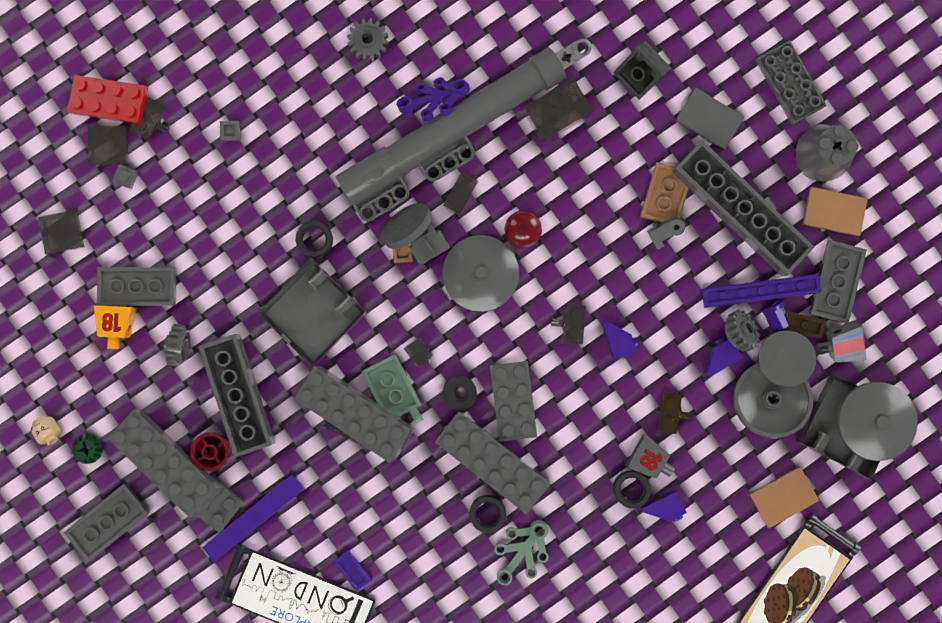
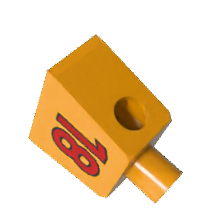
[94,305,137,349]

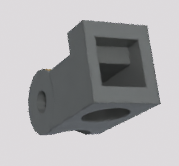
[647,217,685,250]

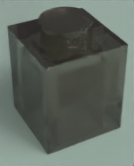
[404,337,433,368]

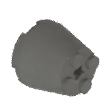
[795,124,859,182]

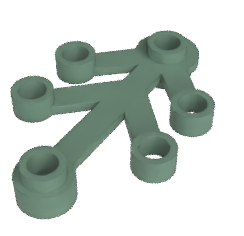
[495,520,549,586]

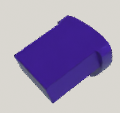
[762,300,789,332]

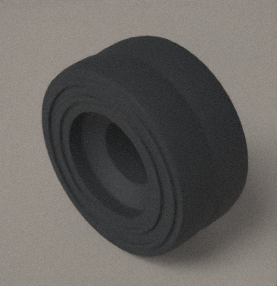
[442,376,477,411]

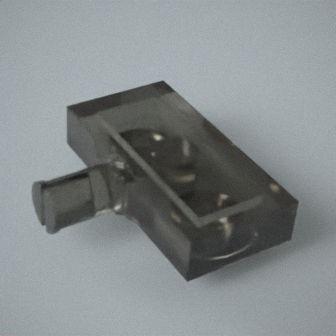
[129,97,169,140]
[551,304,586,344]

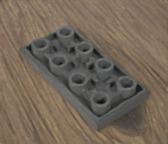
[755,40,827,125]

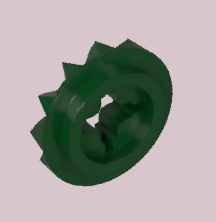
[71,433,103,464]

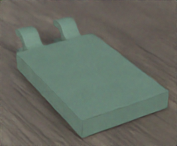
[361,354,423,423]

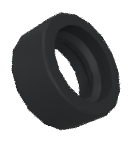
[295,221,333,258]
[613,470,651,508]
[470,495,506,533]

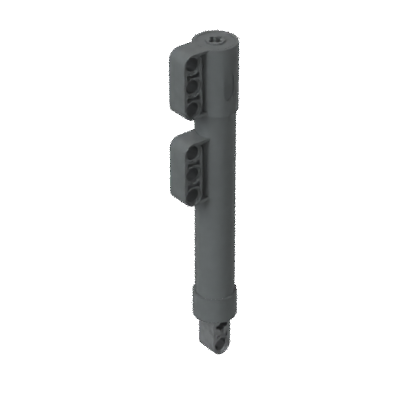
[335,39,592,221]

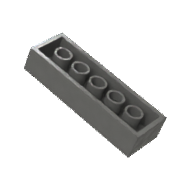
[198,334,276,457]
[294,366,415,463]
[108,409,223,518]
[435,411,550,515]

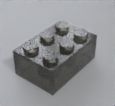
[523,78,593,144]

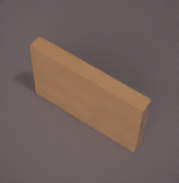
[640,162,689,223]
[802,187,868,236]
[749,466,819,528]

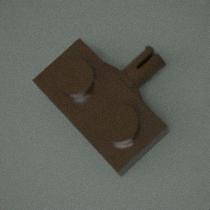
[782,311,826,339]
[657,393,693,434]

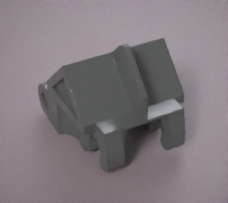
[409,222,450,265]

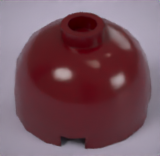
[504,210,542,249]
[190,432,231,471]

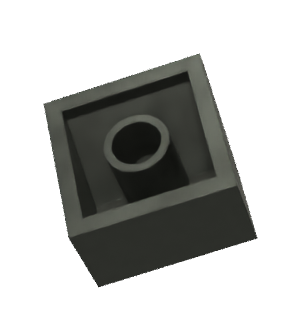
[613,41,672,100]

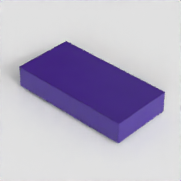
[333,549,372,592]

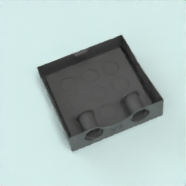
[258,258,368,367]
[796,374,880,480]

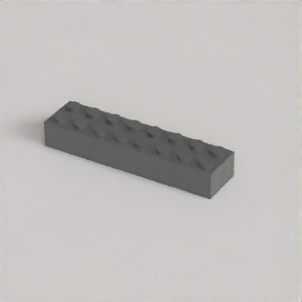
[671,140,815,276]

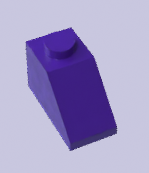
[602,321,639,360]
[704,337,743,377]
[640,490,687,522]

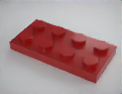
[67,75,148,124]

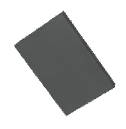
[675,88,744,150]

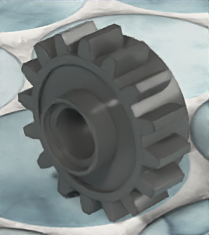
[347,18,389,62]
[725,309,761,352]
[164,324,190,367]

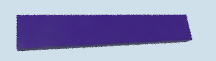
[701,274,821,308]
[202,474,305,562]

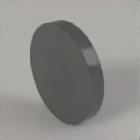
[381,203,432,249]
[758,331,816,387]

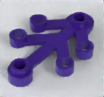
[396,77,470,122]

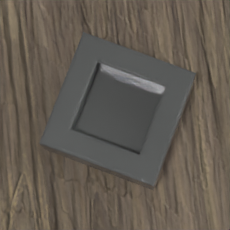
[220,121,241,142]
[112,164,138,189]

